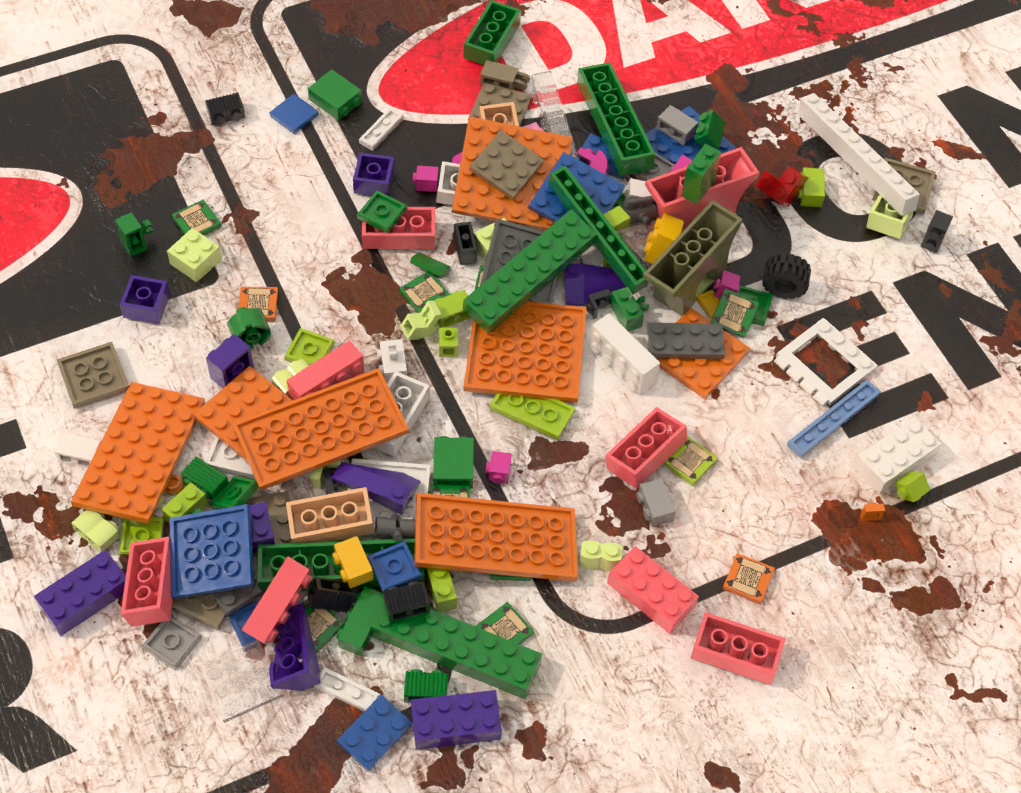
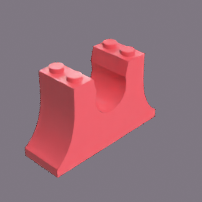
[645,147,759,233]

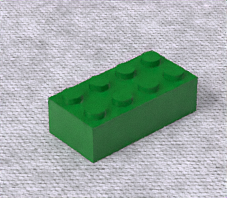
[463,0,521,65]

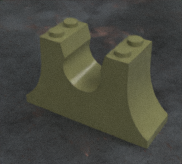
[643,200,742,316]

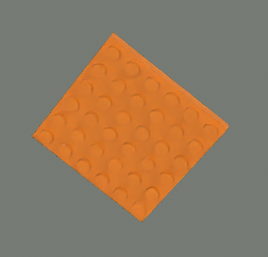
[451,116,573,231]
[463,301,587,403]

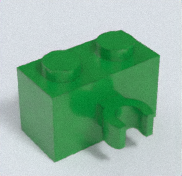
[115,212,154,257]
[610,287,650,332]

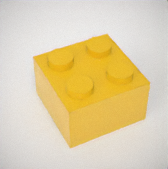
[643,213,684,264]

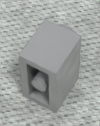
[656,105,698,146]
[636,478,676,527]

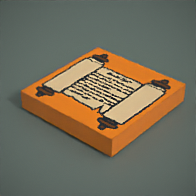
[238,287,278,321]
[722,553,775,605]

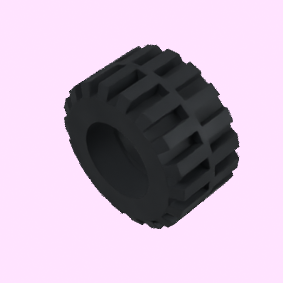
[762,253,811,299]

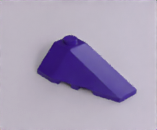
[563,263,626,306]
[331,462,421,515]
[269,603,321,691]

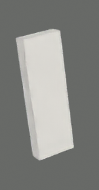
[359,108,404,151]
[314,667,380,711]

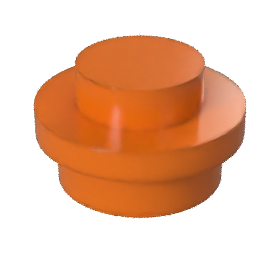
[165,475,184,494]

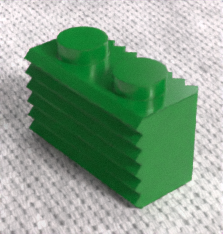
[695,110,726,149]
[181,456,228,500]
[404,669,448,702]

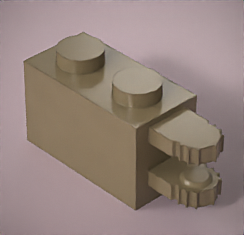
[480,60,531,91]

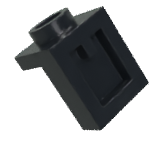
[585,289,611,319]
[322,468,338,495]

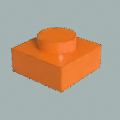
[860,503,885,521]

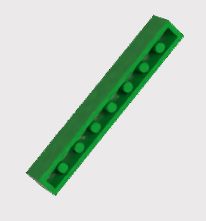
[548,165,649,295]

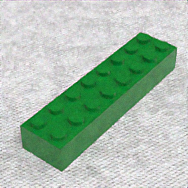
[577,62,655,176]
[463,209,597,334]
[257,539,425,593]
[371,601,542,699]

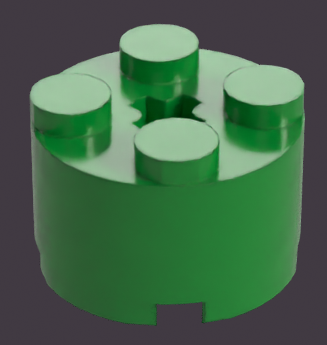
[227,307,271,349]

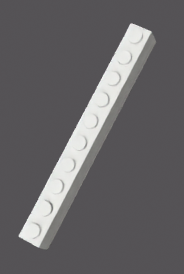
[798,93,920,216]

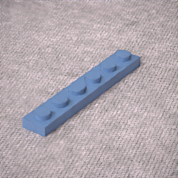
[787,380,881,458]

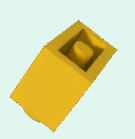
[332,536,373,588]

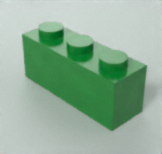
[336,586,384,657]

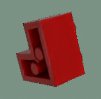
[755,166,809,207]

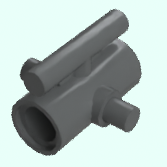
[623,196,657,225]
[374,514,415,542]

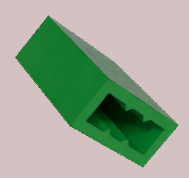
[308,69,362,121]
[681,144,721,204]
[433,436,474,489]

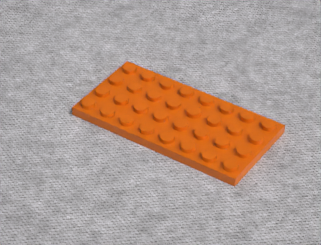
[232,368,410,491]
[71,382,205,524]
[414,493,578,582]

